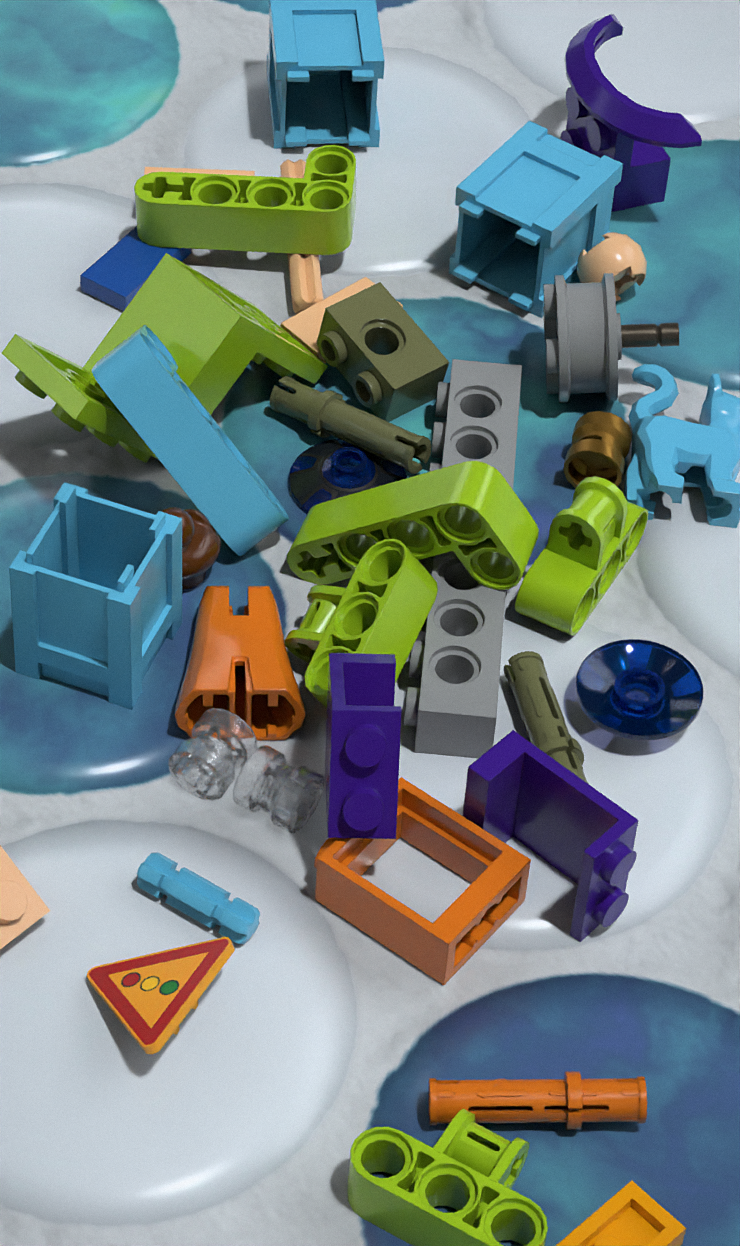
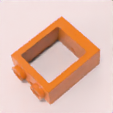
[314,777,531,985]

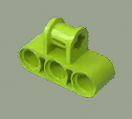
[515,476,648,636]
[285,538,438,709]
[347,1109,548,1246]

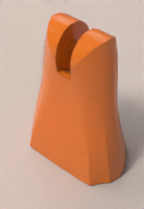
[175,586,306,741]

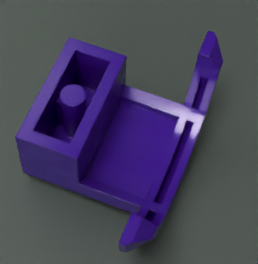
[560,14,702,212]

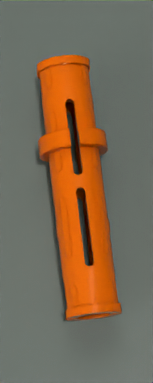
[428,1071,647,1130]

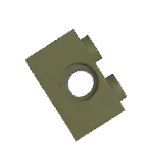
[316,282,449,422]

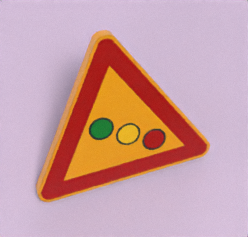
[87,937,235,1054]

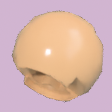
[576,232,647,302]

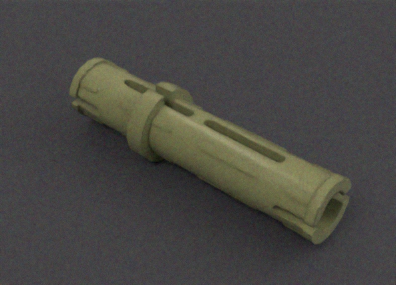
[270,376,432,474]
[504,651,589,784]

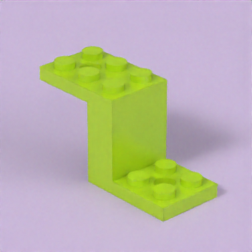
[1,253,328,463]

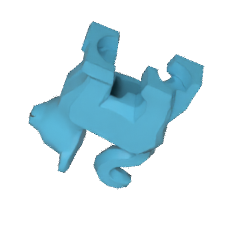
[624,364,740,528]

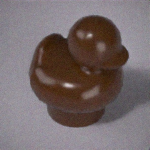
[161,507,221,590]

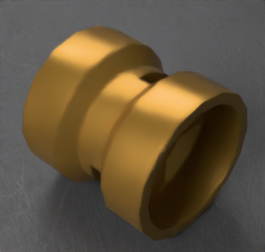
[564,411,632,488]

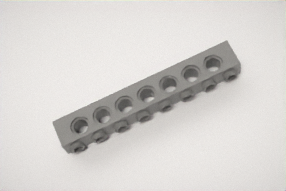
[404,359,522,758]

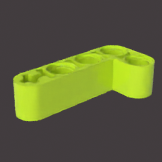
[134,145,356,255]
[287,461,539,590]

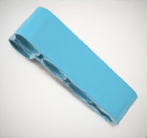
[91,325,289,556]

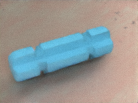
[137,852,260,944]

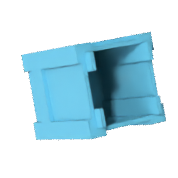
[266,0,385,149]
[449,121,623,318]
[9,482,182,710]

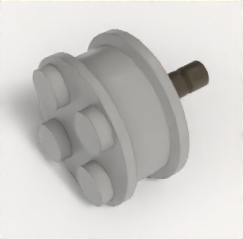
[543,273,679,403]

